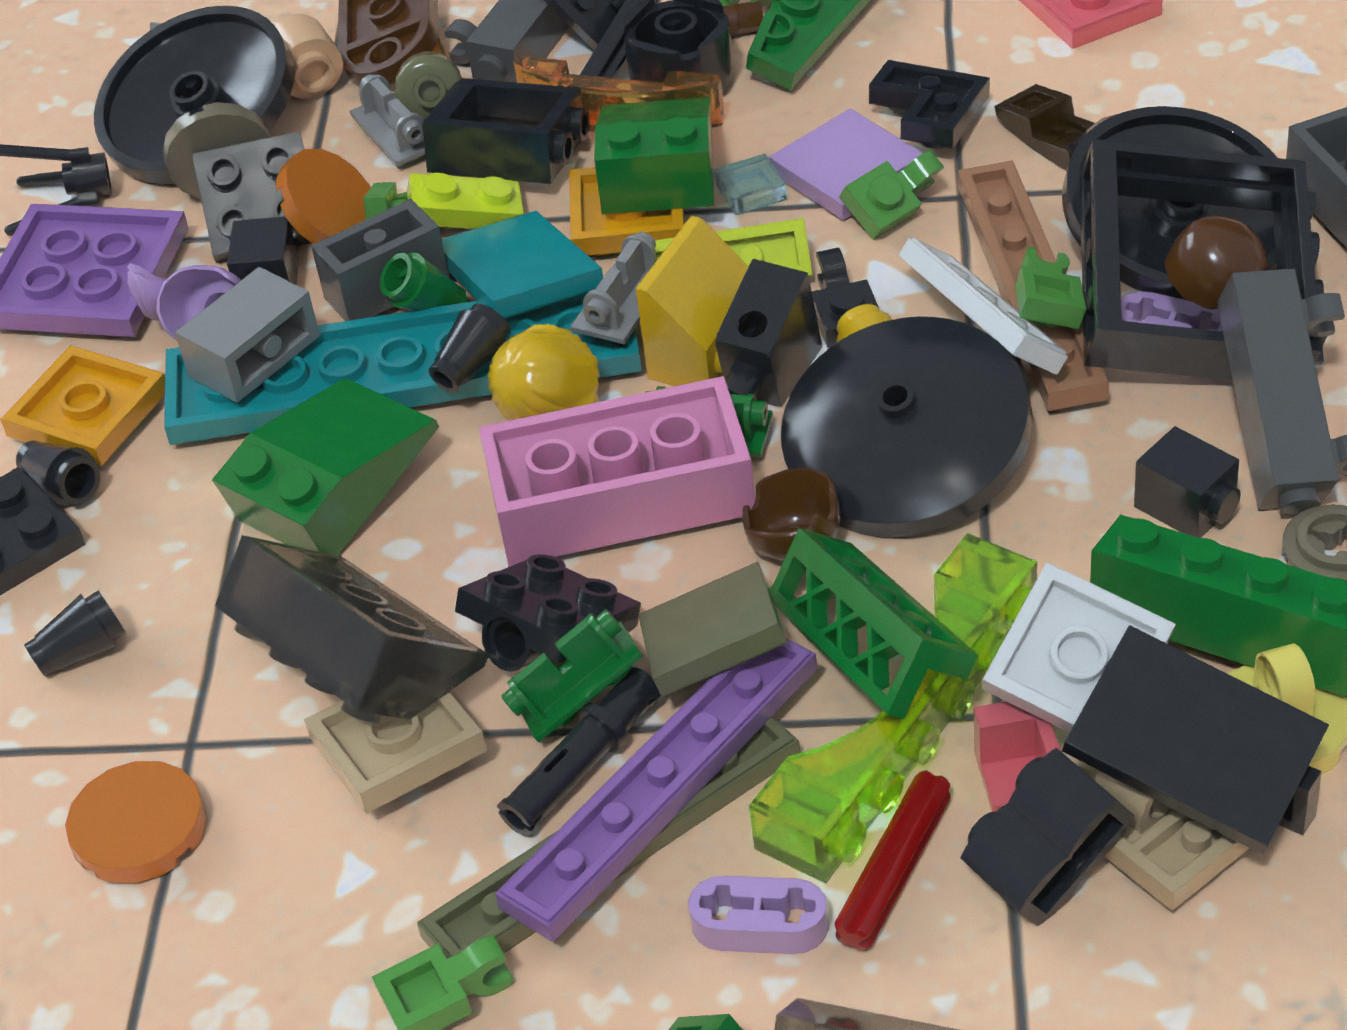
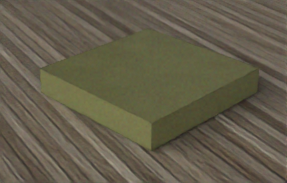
[638,561,787,697]

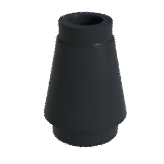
[428,304,511,393]
[16,440,100,506]
[24,590,126,677]

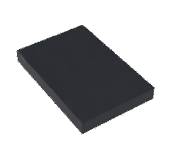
[1062,625,1329,855]

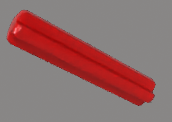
[834,770,951,951]

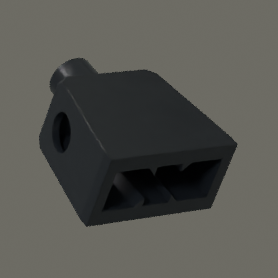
[715,259,822,406]

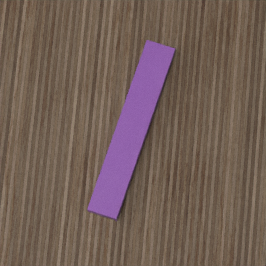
[495,638,817,942]

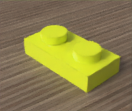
[407,173,524,229]

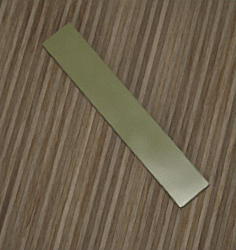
[417,716,800,959]

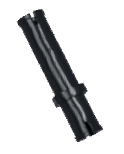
[497,667,662,836]

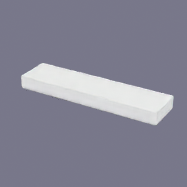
[898,238,1068,375]

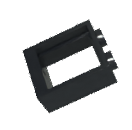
[422,78,590,184]

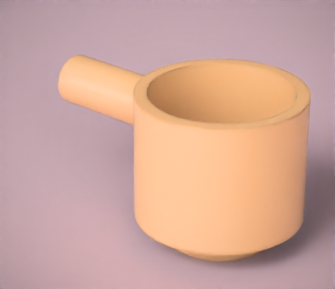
[274,14,343,99]

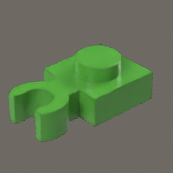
[1015,247,1086,329]

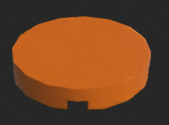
[276,149,371,244]
[65,761,207,883]

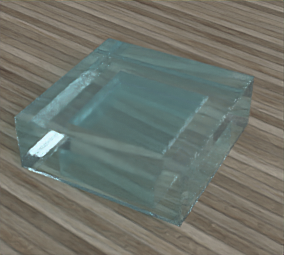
[714,153,787,215]

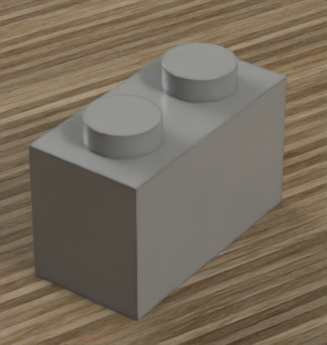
[175,267,320,403]

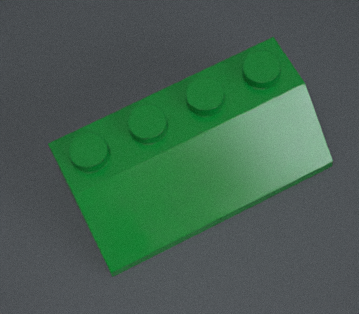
[1090,514,1347,697]

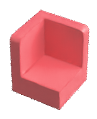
[973,701,1061,812]

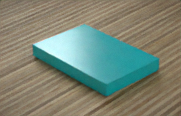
[442,211,603,319]

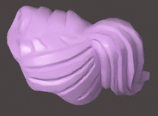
[127,263,241,340]

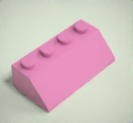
[479,376,755,567]

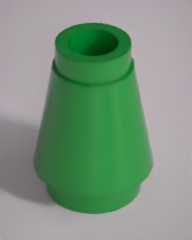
[380,253,467,311]

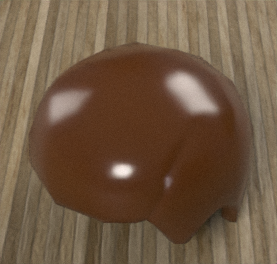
[1164,216,1269,310]
[743,468,841,561]

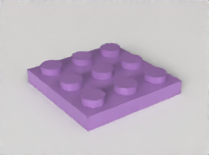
[0,204,189,337]

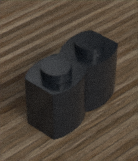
[960,748,1135,926]

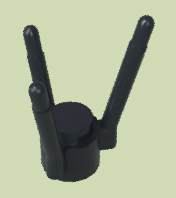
[0,144,112,236]

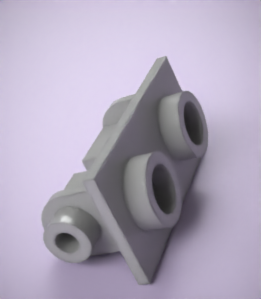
[349,75,425,166]
[570,232,657,344]

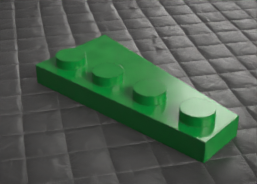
[745,0,871,90]

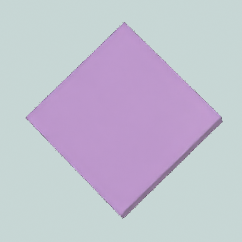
[768,108,922,220]

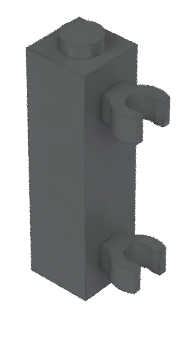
[445,0,570,83]
[1217,269,1347,515]

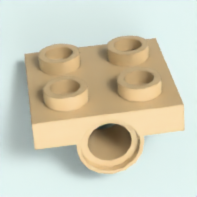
[1094,770,1250,911]

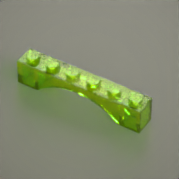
[749,533,1037,884]

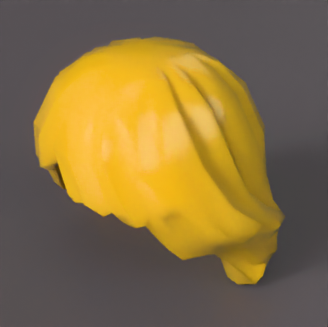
[488,324,600,421]

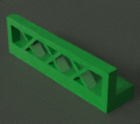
[770,528,978,719]

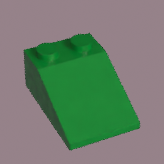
[594,97,714,215]
[212,378,440,567]

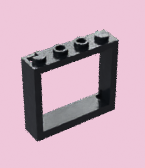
[1080,139,1327,381]

